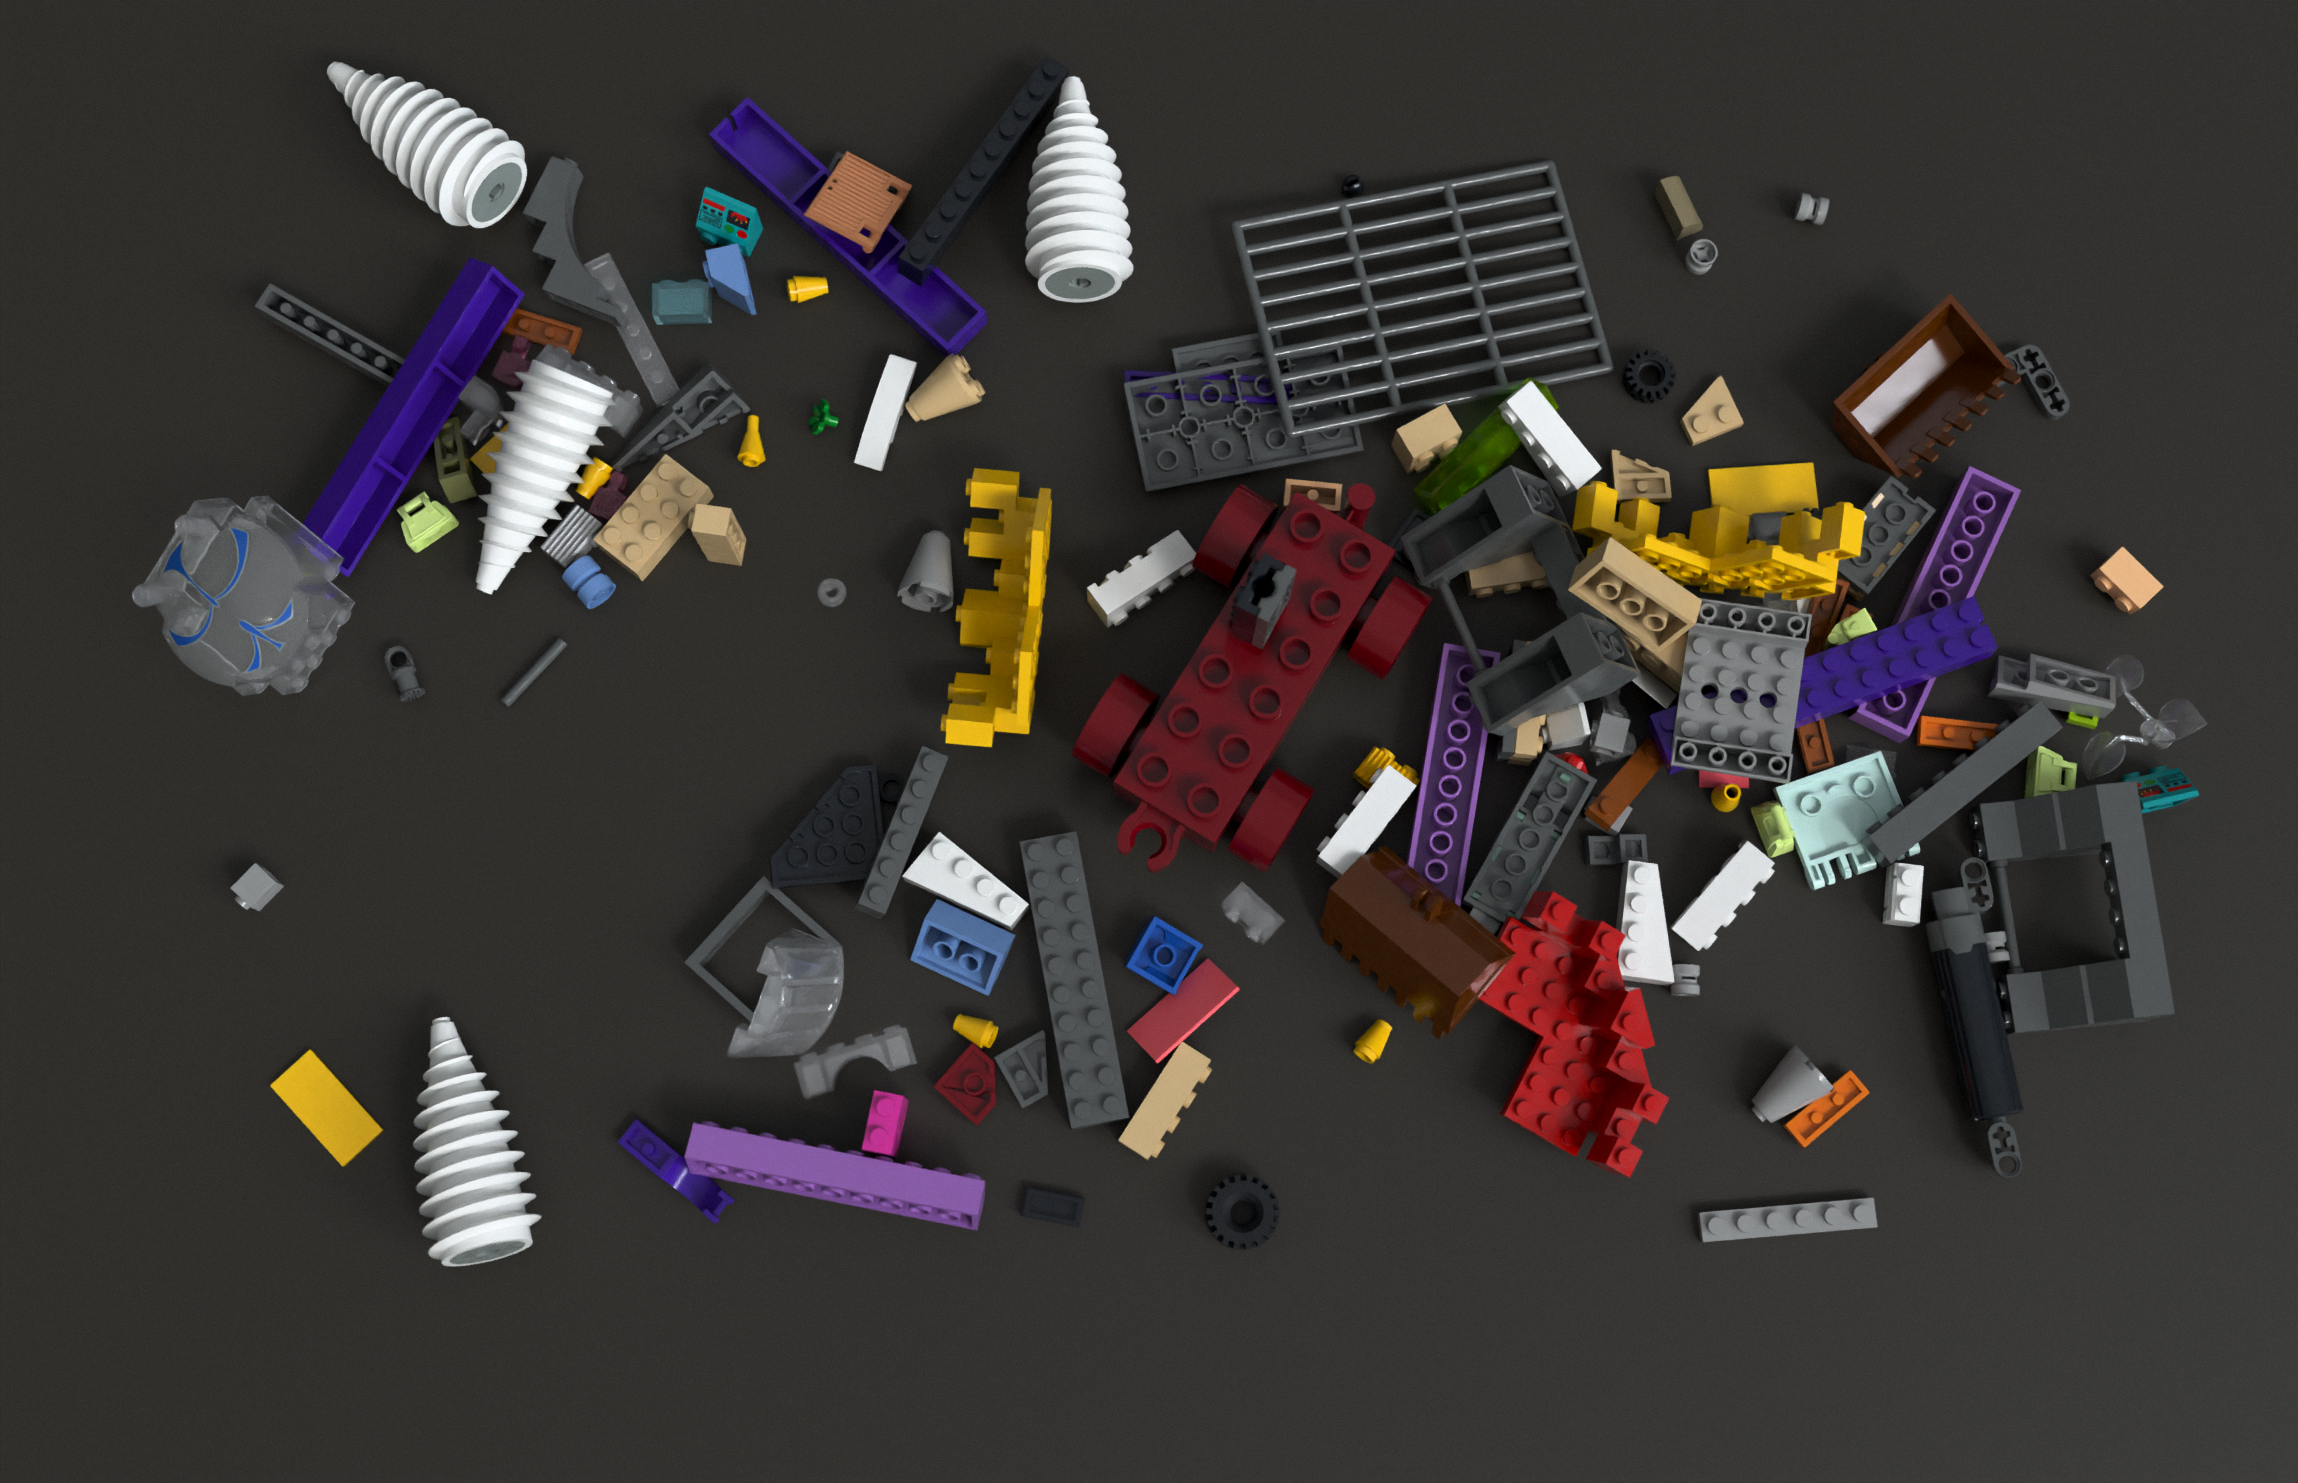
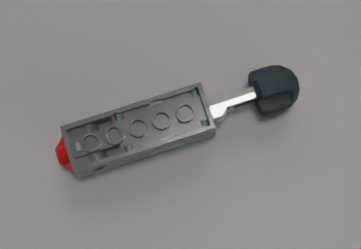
[1460,751,1597,935]

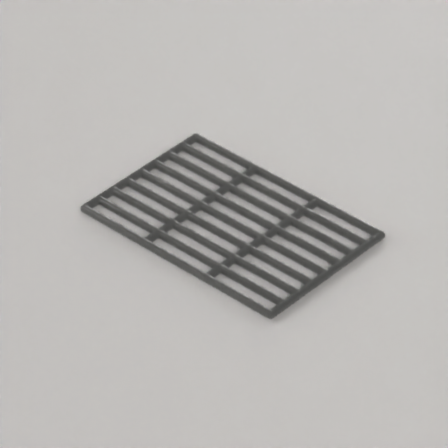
[1230,160,1614,438]

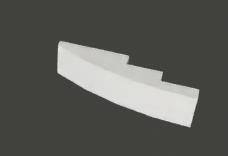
[854,354,917,471]

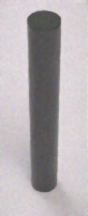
[500,637,567,707]

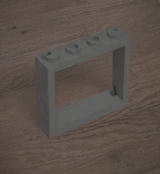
[684,876,843,1034]

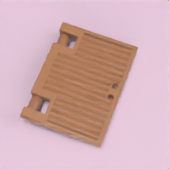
[804,151,912,253]

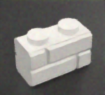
[1883,863,1924,927]

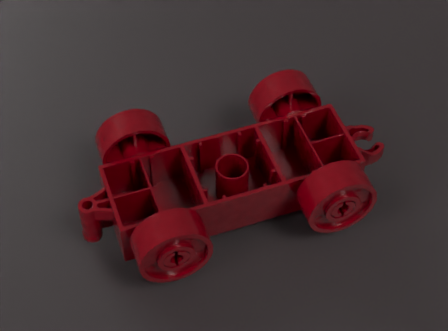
[1072,483,1433,874]

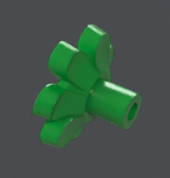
[808,399,839,435]

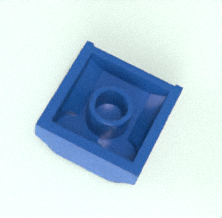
[1124,916,1203,995]

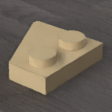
[1680,376,1744,446]
[1610,450,1672,504]

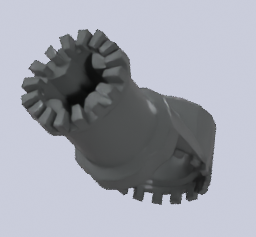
[384,645,425,702]

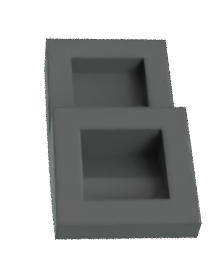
[1584,834,1648,866]

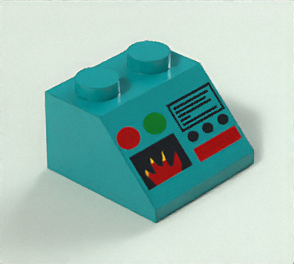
[696,187,763,257]
[2121,765,2199,814]

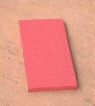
[1127,958,1240,1064]

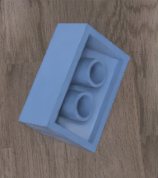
[910,899,1015,996]

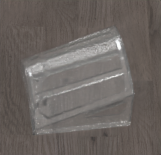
[726,928,844,1058]

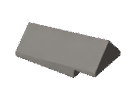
[1987,654,2116,718]

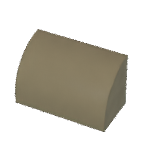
[1654,176,1703,240]

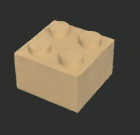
[1391,404,1462,474]

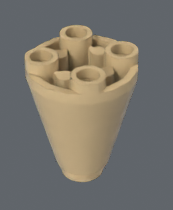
[905,353,985,422]

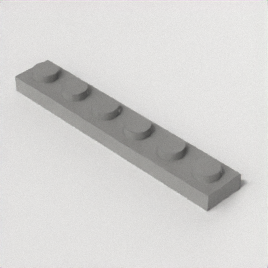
[1697,1198,1878,1242]

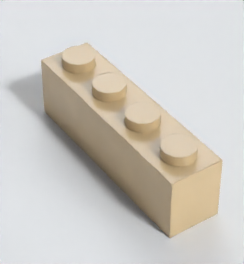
[688,503,746,566]
[1464,551,1548,598]
[1118,1041,1213,1161]

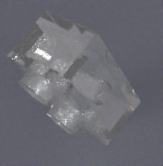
[1221,881,1285,946]

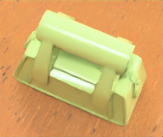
[397,491,459,553]
[1823,608,1877,650]
[2024,746,2077,798]
[1751,800,1796,858]

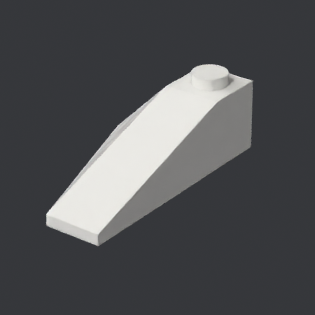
[1540,702,1591,751]

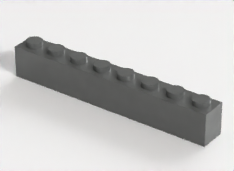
[1861,701,2063,868]

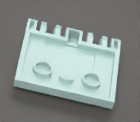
[1773,751,1920,890]

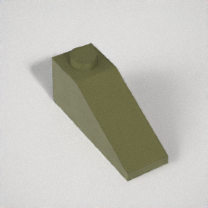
[433,417,477,503]

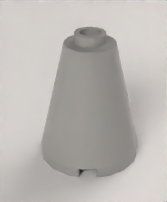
[897,531,954,612]
[1751,1045,1834,1123]

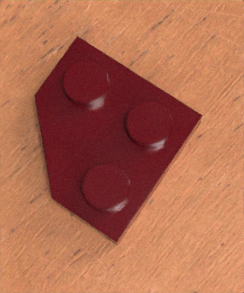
[933,1043,997,1126]

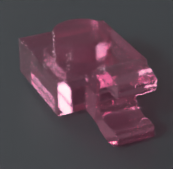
[492,335,532,389]
[589,471,628,521]

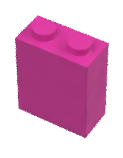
[862,1090,909,1158]

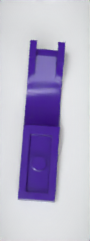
[618,1119,735,1224]

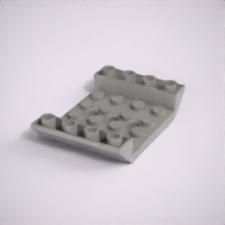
[1670,598,1812,784]

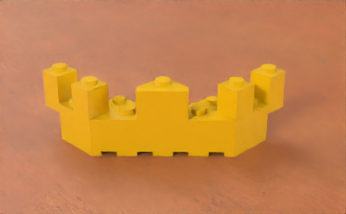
[941,468,1052,747]
[1572,481,1865,601]

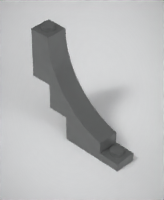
[523,156,628,328]

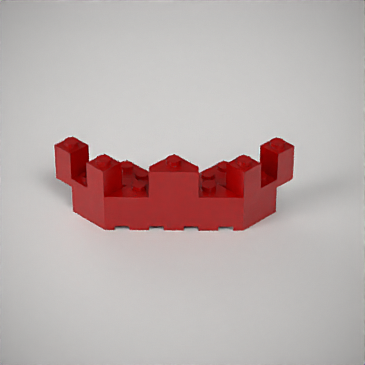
[1478,891,1669,1178]

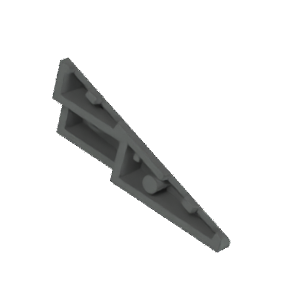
[610,361,751,473]

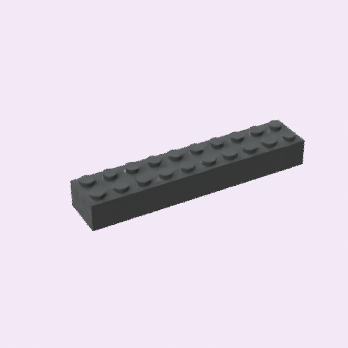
[1020,831,1129,1130]

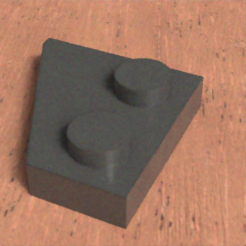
[994,1030,1048,1109]

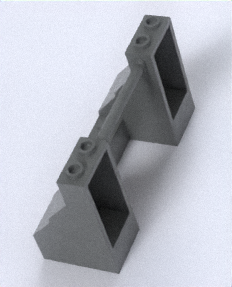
[1400,465,1641,736]
[1969,781,2175,1035]

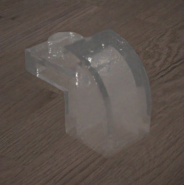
[458,375,505,446]

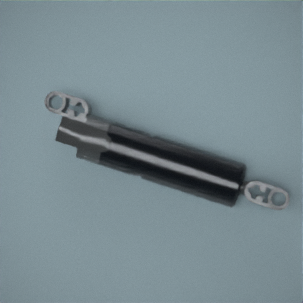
[1925,858,2024,1178]

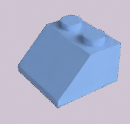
[702,243,757,315]

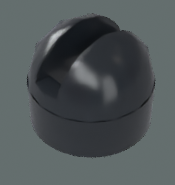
[1341,174,1364,198]

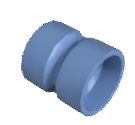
[562,555,616,609]

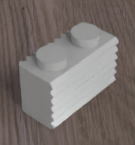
[540,504,604,569]

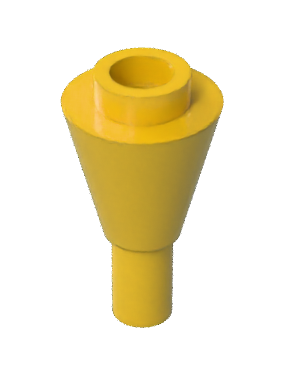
[737,415,766,467]

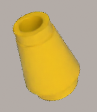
[786,276,828,303]
[575,456,613,500]
[1711,784,1741,812]
[953,1014,998,1048]
[1353,1019,1392,1064]

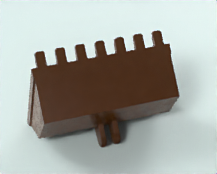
[1832,293,2022,478]
[1319,846,1516,1039]

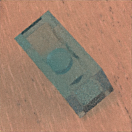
[652,279,712,325]

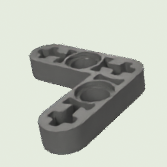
[1997,344,2070,420]

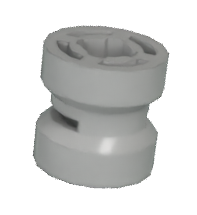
[1794,193,1829,226]
[1685,239,1718,275]
[1985,931,2010,964]
[1670,964,1700,996]

